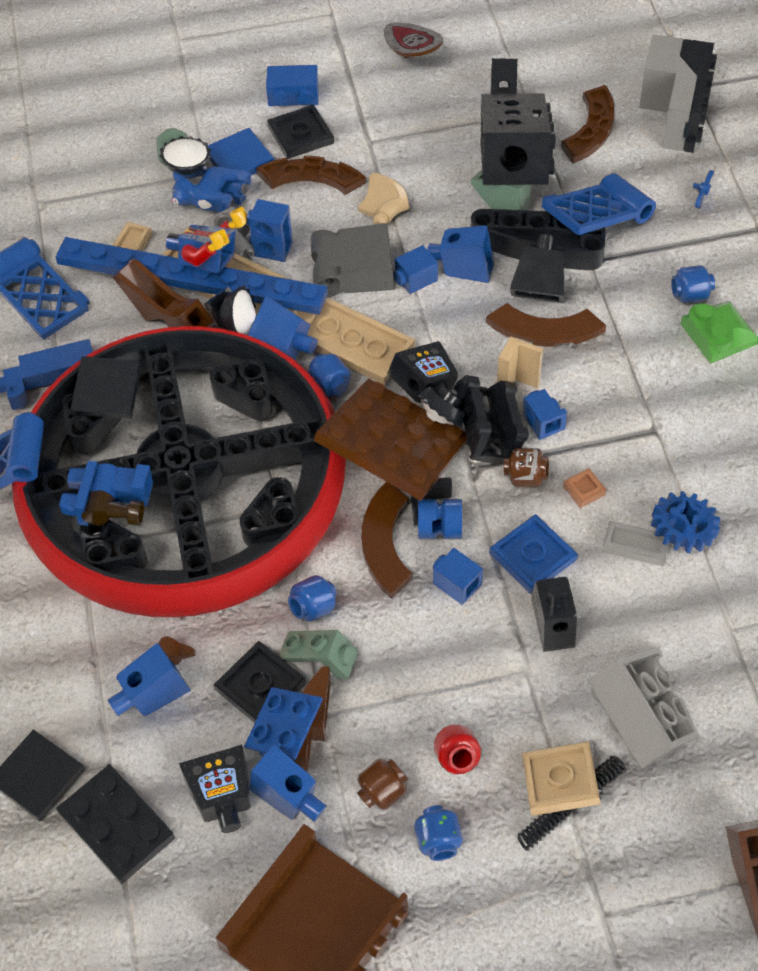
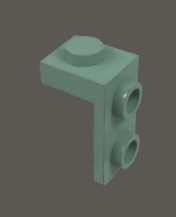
[278,630,359,679]

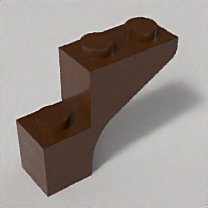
[113,259,214,327]

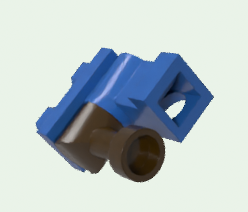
[59,461,153,526]

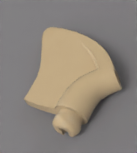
[358,173,410,224]

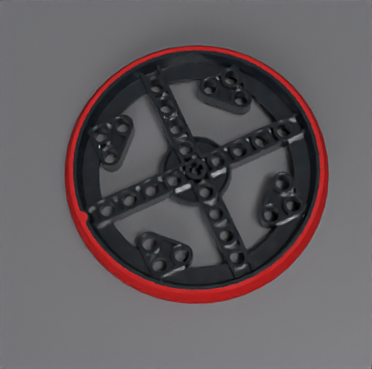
[12,326,346,618]

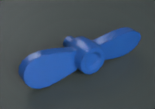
[693,170,714,208]

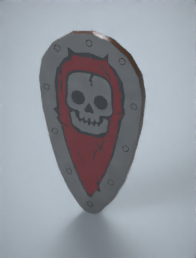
[384,22,443,59]

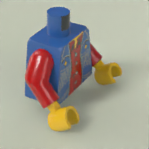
[166,206,247,273]

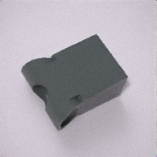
[310,223,395,297]

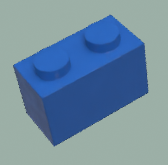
[266,65,319,106]

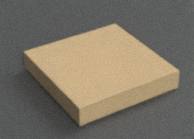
[522,741,601,816]

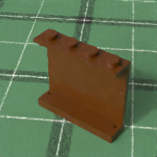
[216,824,409,971]

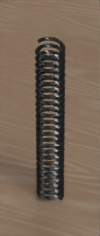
[517,755,626,851]

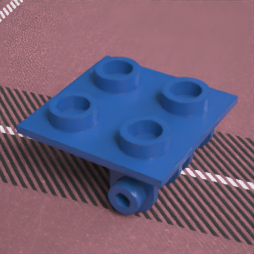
[244,687,323,760]

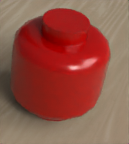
[434,724,481,775]

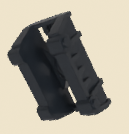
[453,375,529,464]

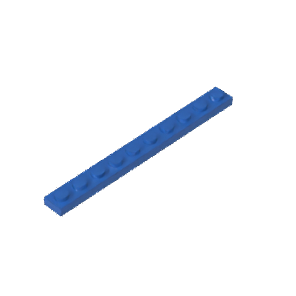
[55,237,328,315]

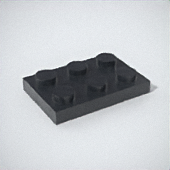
[56,764,175,885]

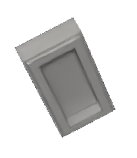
[602,521,669,566]

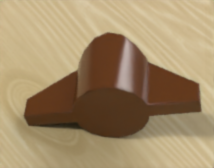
[158,636,196,665]

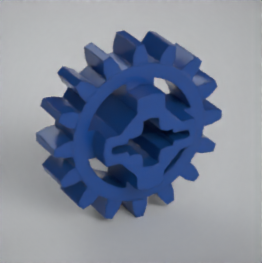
[651,491,721,553]

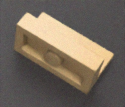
[497,336,543,389]

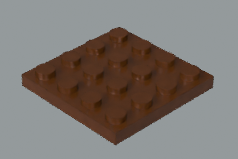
[313,378,467,501]

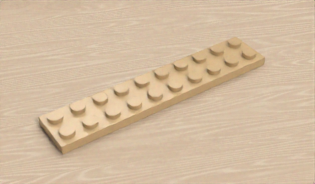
[162,229,415,385]

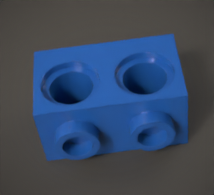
[246,199,293,262]

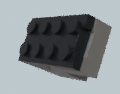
[639,34,717,153]

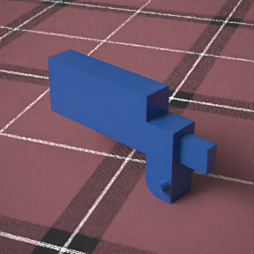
[0,339,93,410]

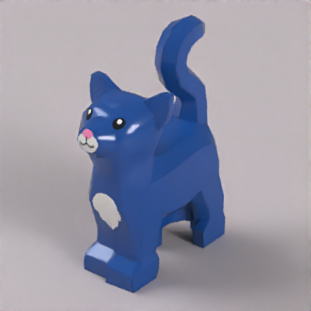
[172,166,251,212]

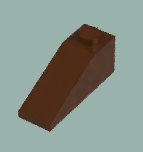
[725,820,758,939]

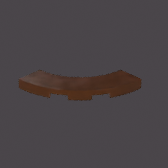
[561,85,614,164]
[256,156,366,195]
[486,303,606,347]
[361,482,412,598]

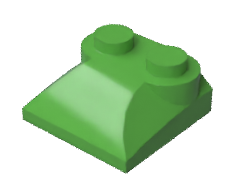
[680,301,758,364]

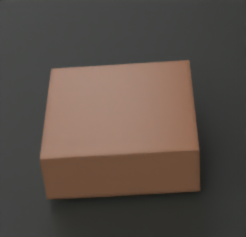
[563,468,606,508]

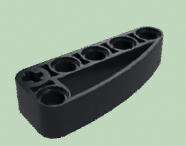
[470,209,605,270]

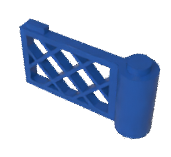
[541,173,656,235]
[0,237,90,340]
[0,412,44,489]

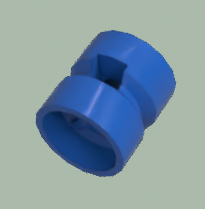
[418,499,462,539]

